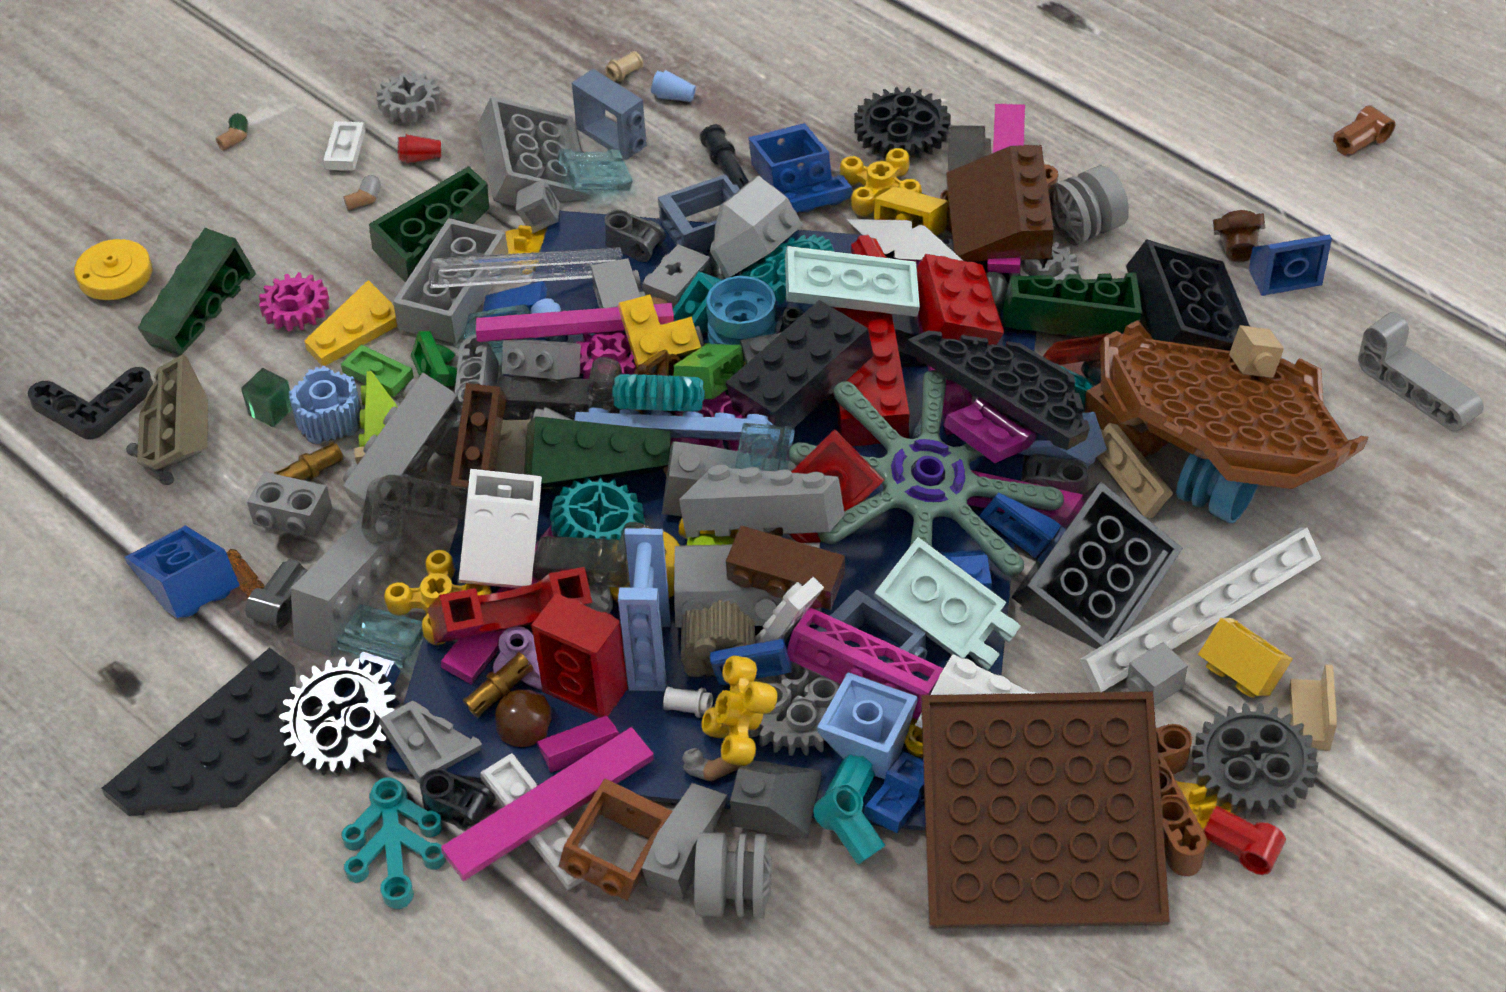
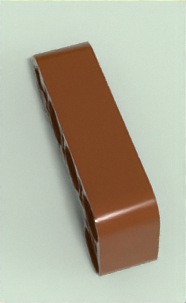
[1156,724,1207,877]

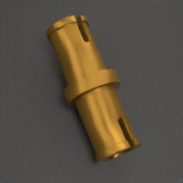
[274,441,343,480]
[462,652,534,718]

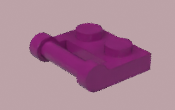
[943,397,1036,463]

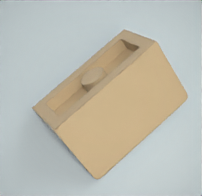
[1289,664,1337,751]

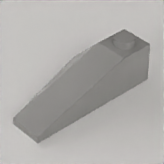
[662,441,797,517]

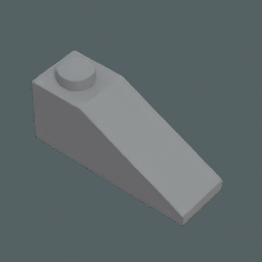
[642,783,728,899]

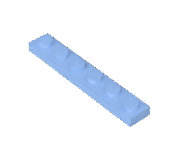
[575,408,778,442]

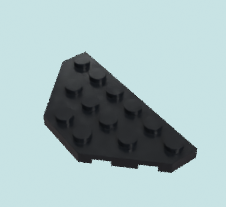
[905,330,1090,450]
[101,647,296,816]

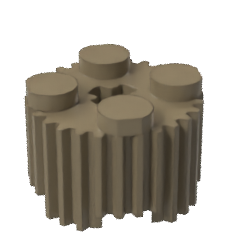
[681,600,755,677]

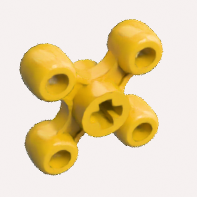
[840,148,922,216]
[384,550,492,645]
[702,655,777,766]

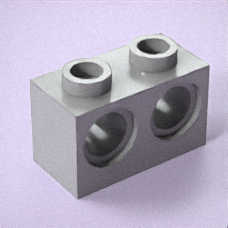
[502,339,581,379]
[247,472,332,538]

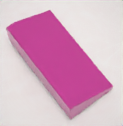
[537,716,619,773]

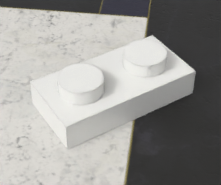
[323,121,365,171]

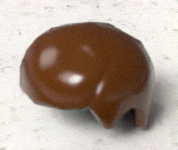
[495,690,552,747]

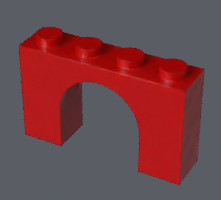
[427,567,593,644]

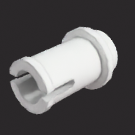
[663,687,713,718]

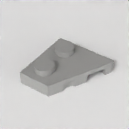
[379,701,482,784]

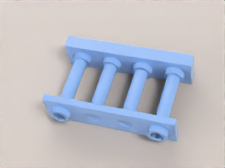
[618,528,671,691]

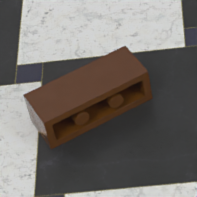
[450,383,507,493]
[726,525,845,610]

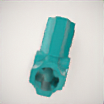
[813,754,886,865]

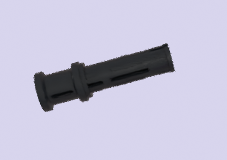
[699,124,749,189]

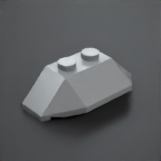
[710,176,803,278]

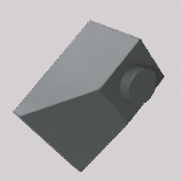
[730,760,822,839]

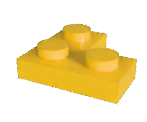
[618,295,701,367]

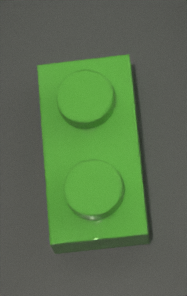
[341,344,414,398]

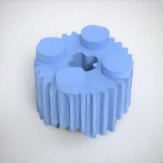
[289,366,361,444]

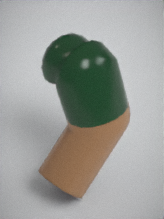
[216,113,248,151]

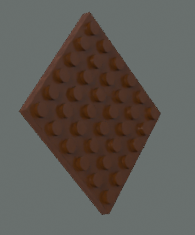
[921,691,1170,928]

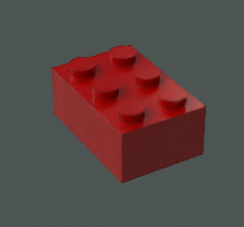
[917,253,1004,345]
[532,593,628,718]

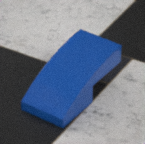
[864,752,924,833]

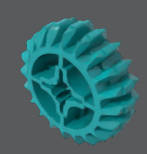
[612,374,705,412]
[550,476,645,564]

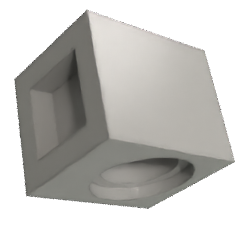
[516,179,559,233]

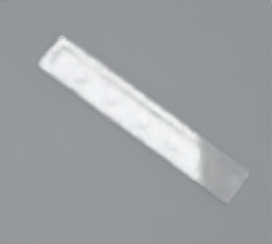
[428,248,623,288]

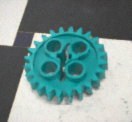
[738,234,835,304]

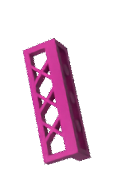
[787,607,944,720]

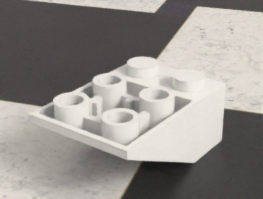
[459,469,542,588]

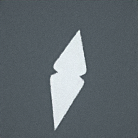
[846,219,963,261]

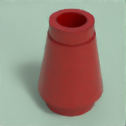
[398,134,441,164]

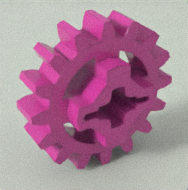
[259,272,330,332]
[576,331,637,387]

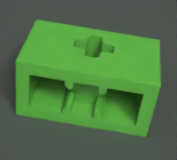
[673,344,744,399]

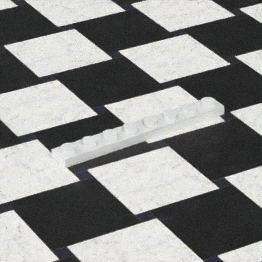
[1079,527,1321,692]

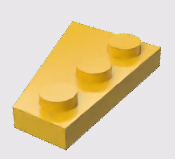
[304,280,398,366]

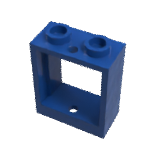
[748,123,832,192]

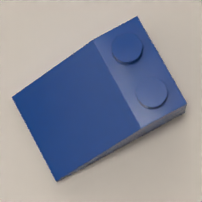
[124,525,240,619]

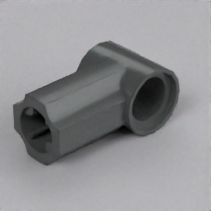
[245,559,308,629]

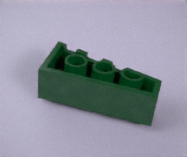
[138,228,256,356]
[524,416,671,488]

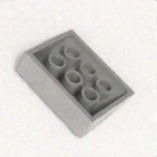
[478,96,591,206]

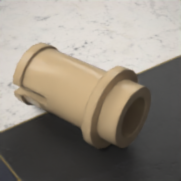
[605,51,643,82]

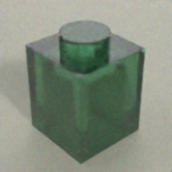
[241,368,292,428]

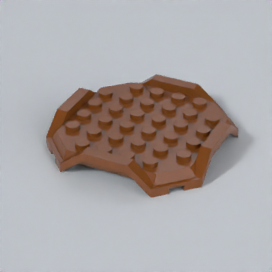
[1100,320,1369,489]

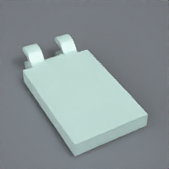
[873,537,1021,671]

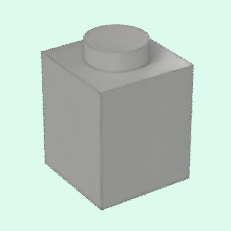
[1126,642,1188,706]

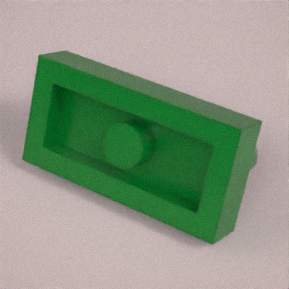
[410,331,457,387]

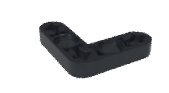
[28,367,153,439]

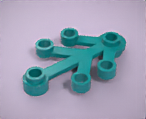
[341,777,446,909]

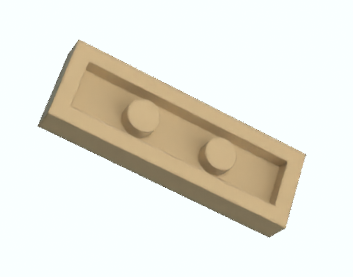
[1097,423,1173,518]

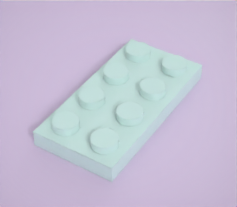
[785,246,920,317]

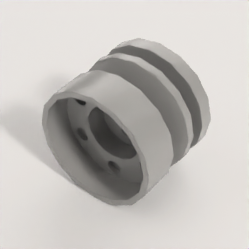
[1048,165,1129,245]
[694,832,772,918]

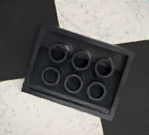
[1126,239,1250,351]
[1011,481,1183,649]

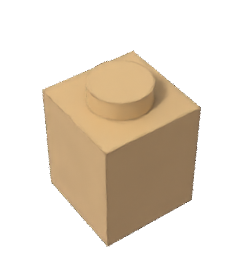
[1229,325,1284,378]

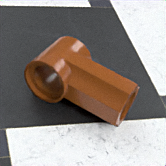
[1333,105,1396,156]

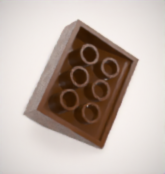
[946,145,1054,262]

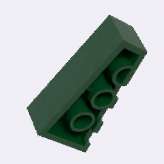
[369,166,489,282]
[1003,273,1142,339]

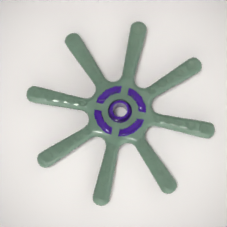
[789,370,1064,577]

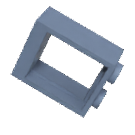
[571,69,647,161]
[658,174,740,253]
[816,590,927,663]

